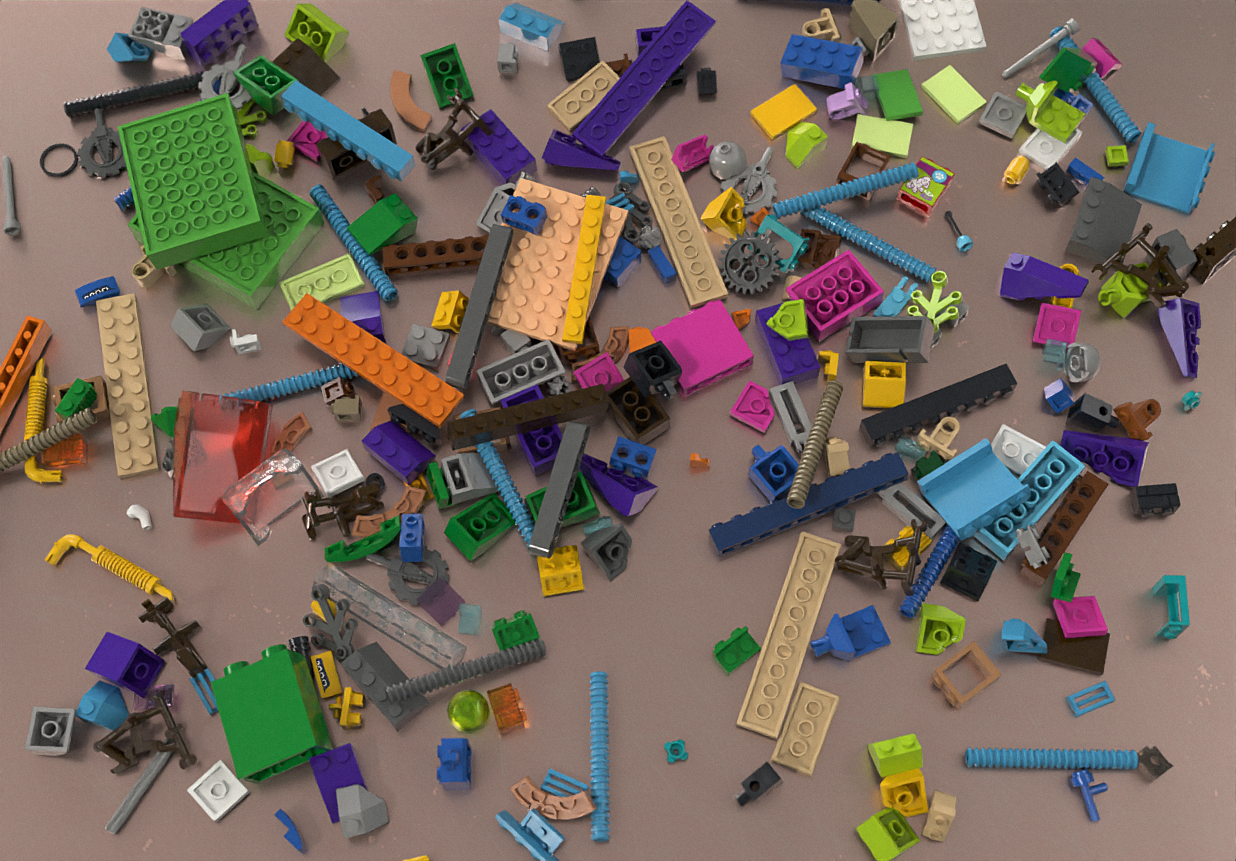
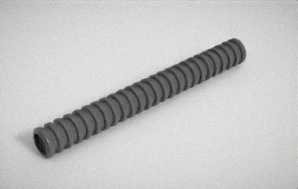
[385,638,546,705]

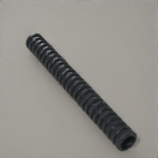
[64,71,204,118]

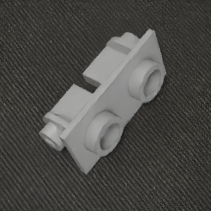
[1016,524,1050,569]

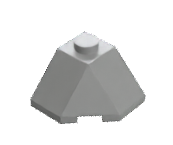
[336,784,389,838]

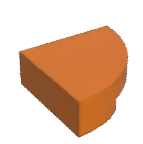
[749,207,770,226]
[731,308,751,331]
[690,453,710,469]

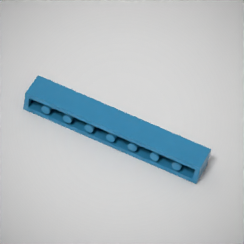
[281,81,416,182]

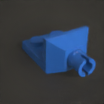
[810,605,891,662]

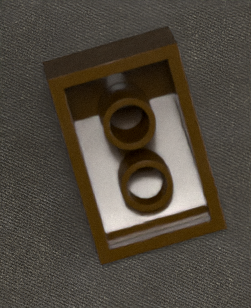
[272,38,341,97]

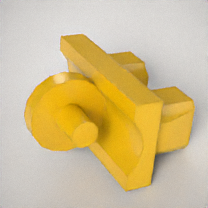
[328,687,365,730]

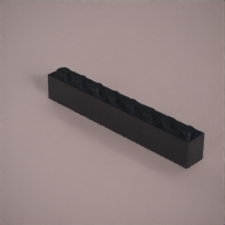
[859,363,1017,448]

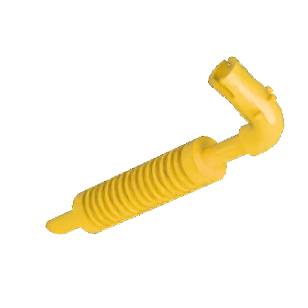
[23,358,63,484]
[44,534,174,602]

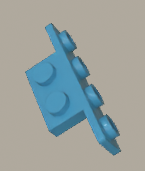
[495,808,565,861]

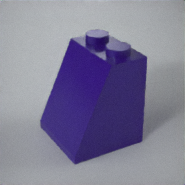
[85,631,165,698]

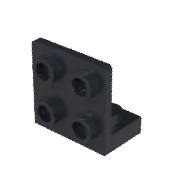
[558,37,600,80]
[940,543,997,601]

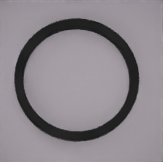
[40,143,78,177]

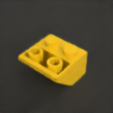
[863,361,906,408]

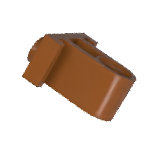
[1113,399,1161,441]

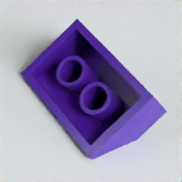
[362,420,436,485]

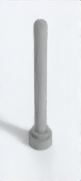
[1002,18,1080,78]
[2,156,20,235]

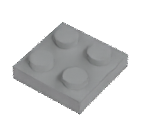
[979,92,1027,138]
[401,324,450,371]

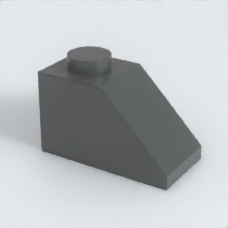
[581,524,632,580]

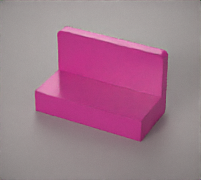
[1082,38,1123,79]

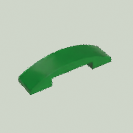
[325,515,401,562]

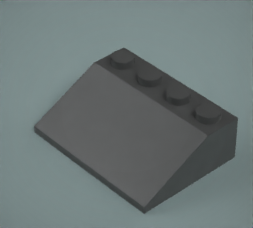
[1065,177,1142,264]

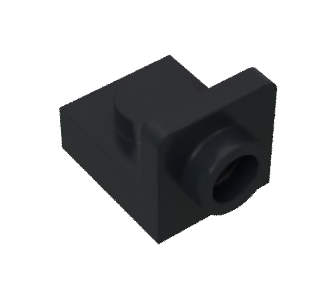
[696,67,717,95]

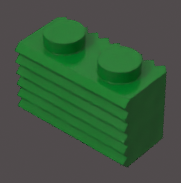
[54,378,98,420]

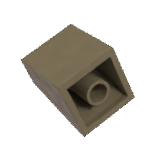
[849,0,899,61]

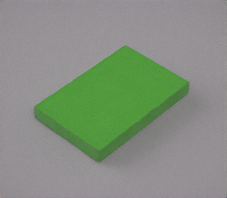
[871,69,923,121]

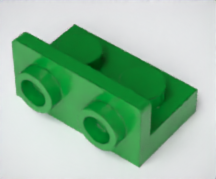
[427,462,458,509]
[1050,552,1081,602]
[490,610,540,651]
[712,626,761,676]

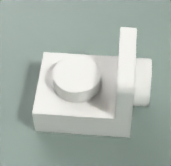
[230,329,262,354]

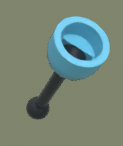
[945,211,974,252]

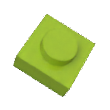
[1105,145,1129,167]

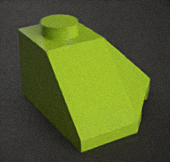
[785,122,828,169]
[916,603,966,655]

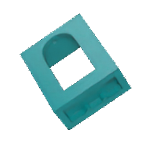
[747,214,810,273]
[1152,575,1190,639]

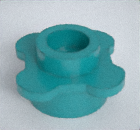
[1181,391,1202,411]
[664,739,688,763]

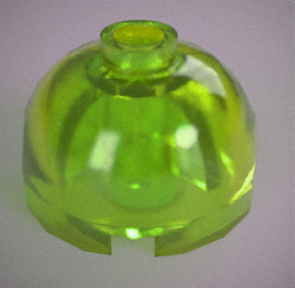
[447,689,490,734]

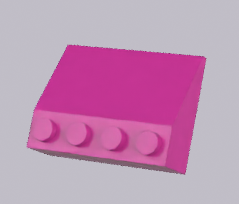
[786,250,884,342]

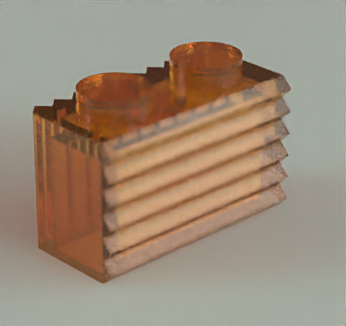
[42,433,88,467]
[487,683,527,735]

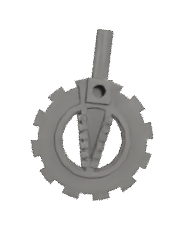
[199,44,252,109]
[721,147,777,215]

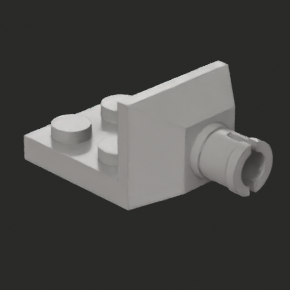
[476,171,535,233]

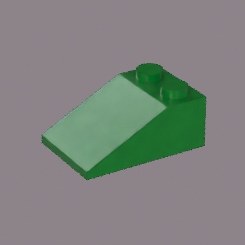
[420,43,474,108]
[1039,47,1098,93]
[233,55,299,115]
[347,193,418,255]
[525,471,601,527]
[444,493,516,561]

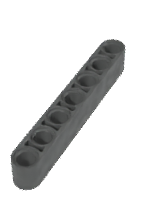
[528,421,590,559]

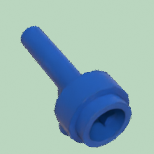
[1070,769,1108,822]

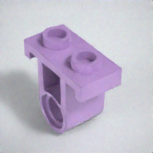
[826,83,868,120]

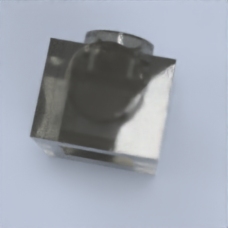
[1137,746,1173,782]

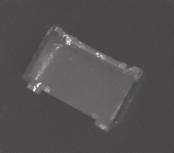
[222,449,324,546]

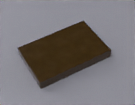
[1039,618,1110,675]

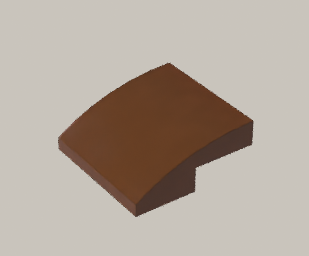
[797,229,842,270]

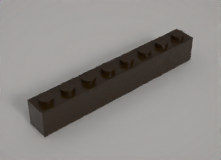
[446,384,609,451]

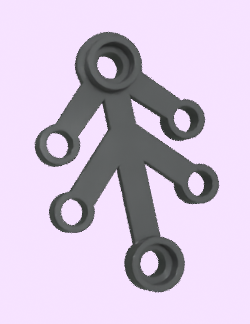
[609,182,653,245]
[303,584,358,662]

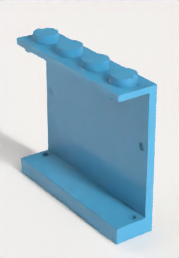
[1123,122,1215,214]
[917,438,1031,541]

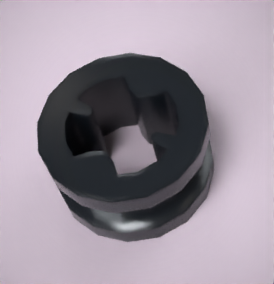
[365,473,385,491]

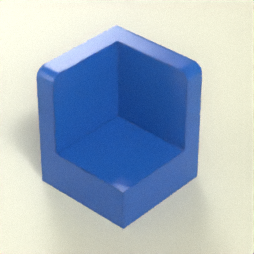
[1044,378,1074,413]

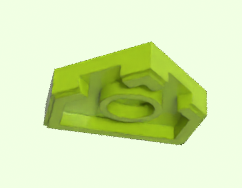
[766,299,809,341]

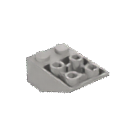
[129,7,194,60]
[441,452,503,504]

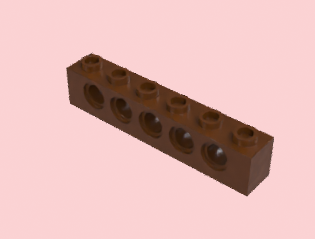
[382,234,489,276]
[1020,471,1109,586]

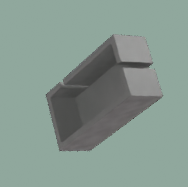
[845,316,935,363]

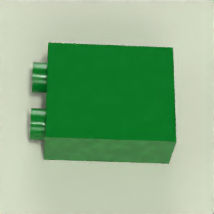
[211,644,333,784]

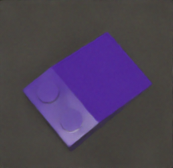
[340,291,386,344]
[309,743,369,824]

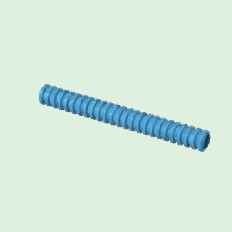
[1050,26,1141,143]
[773,162,918,219]
[309,184,398,301]
[800,206,937,283]
[218,363,359,412]
[460,409,535,548]
[590,671,610,841]
[965,747,1138,770]

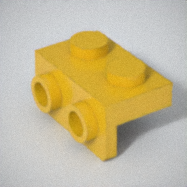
[431,291,469,333]

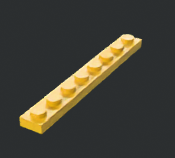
[562,195,606,344]

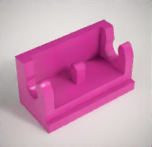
[671,134,714,173]

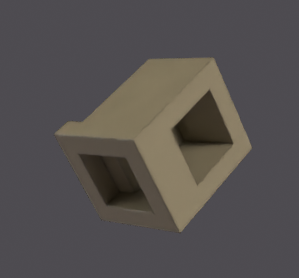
[331,395,362,421]

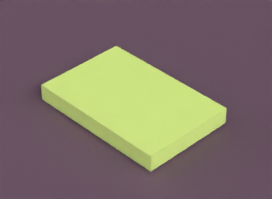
[921,65,987,124]
[851,114,913,159]

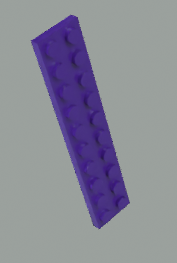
[572,0,716,158]

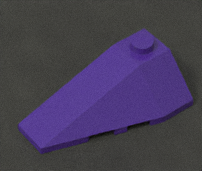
[579,454,658,516]

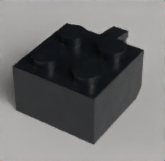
[623,341,682,401]

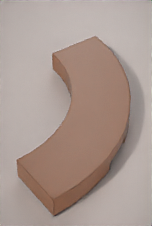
[390,70,432,133]
[571,326,630,384]
[269,411,312,490]
[351,486,427,537]
[510,776,597,819]

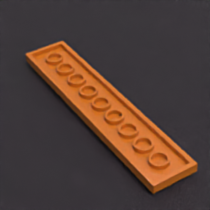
[282,293,465,428]

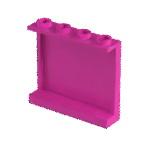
[651,299,754,397]

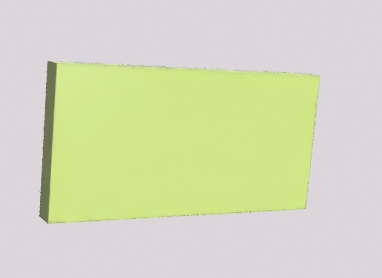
[279,253,365,311]

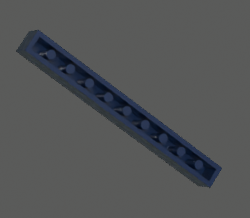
[709,452,909,557]

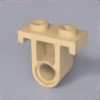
[802,8,842,43]
[131,244,177,288]
[916,417,960,462]
[823,437,850,478]
[922,790,957,842]

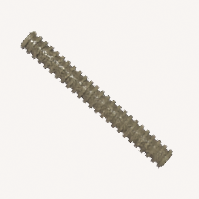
[786,380,844,509]
[0,408,97,473]

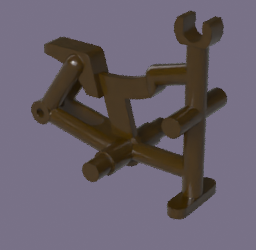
[416,88,493,170]
[1091,223,1189,308]
[302,483,384,541]
[835,519,928,596]
[138,597,208,678]
[93,690,197,774]

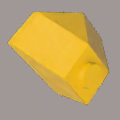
[700,187,747,240]
[880,768,928,817]

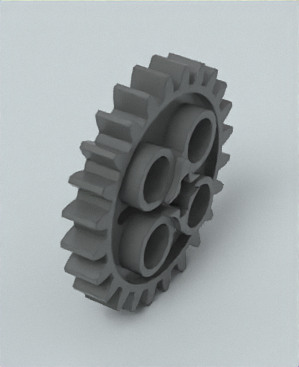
[718,231,781,295]

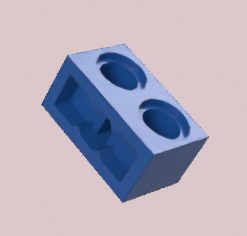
[501,195,548,236]
[609,436,657,477]
[399,514,425,562]

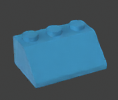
[499,3,565,51]

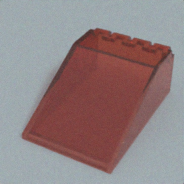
[173,390,273,525]

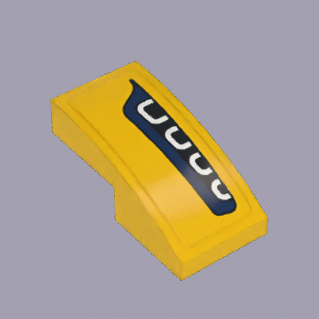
[311,650,343,699]

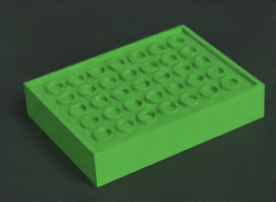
[117,93,269,270]
[127,171,324,310]

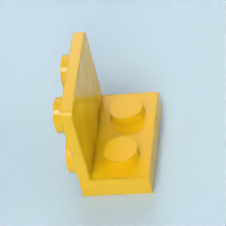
[537,545,584,596]

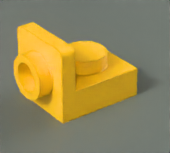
[818,350,839,382]

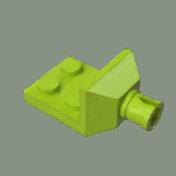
[1015,81,1085,143]
[1098,262,1163,318]

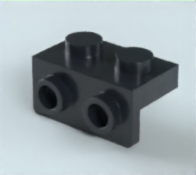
[1036,162,1080,207]

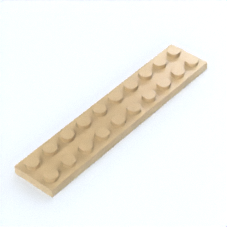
[629,136,728,309]
[96,293,160,479]
[736,531,841,739]

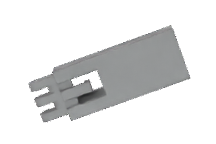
[769,381,812,454]
[877,482,946,540]

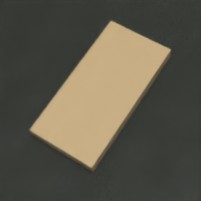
[547,60,620,133]
[770,681,840,777]

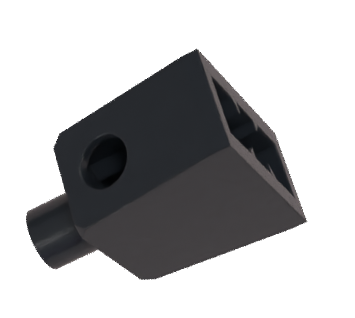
[1066,393,1119,432]
[734,761,783,807]

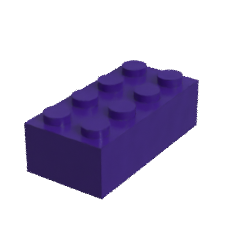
[180,0,258,67]
[461,109,537,185]
[755,300,820,385]
[501,384,563,476]

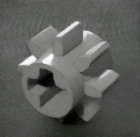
[639,225,662,249]
[547,375,571,396]

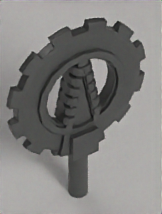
[77,109,127,178]
[366,546,449,605]

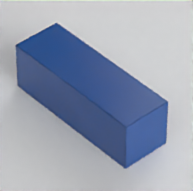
[1066,157,1105,185]
[648,246,676,283]

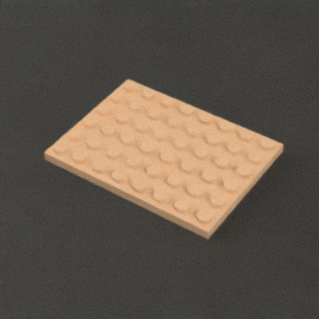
[487,178,629,351]

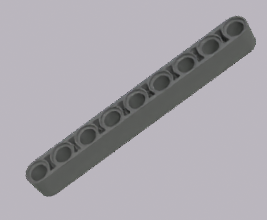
[445,224,513,390]

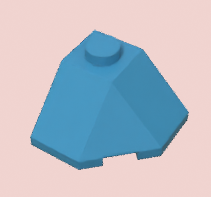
[106,33,153,63]
[1002,618,1047,654]
[75,680,130,731]

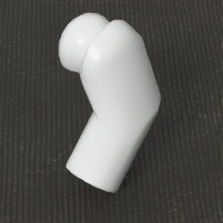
[127,505,153,530]

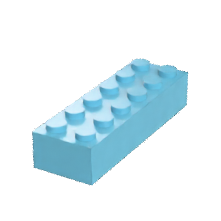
[973,440,1085,560]

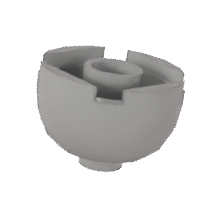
[709,141,747,180]
[1062,343,1101,383]

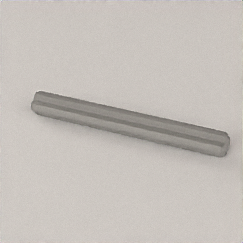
[105,738,174,834]

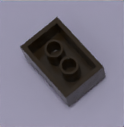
[606,377,670,445]

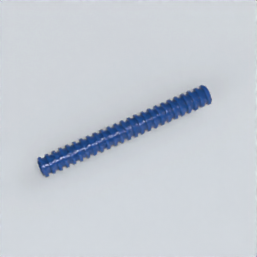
[899,526,960,618]

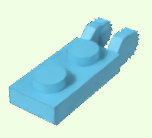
[873,276,919,317]

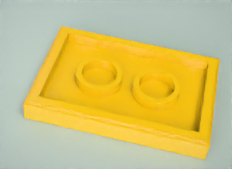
[750,84,817,140]

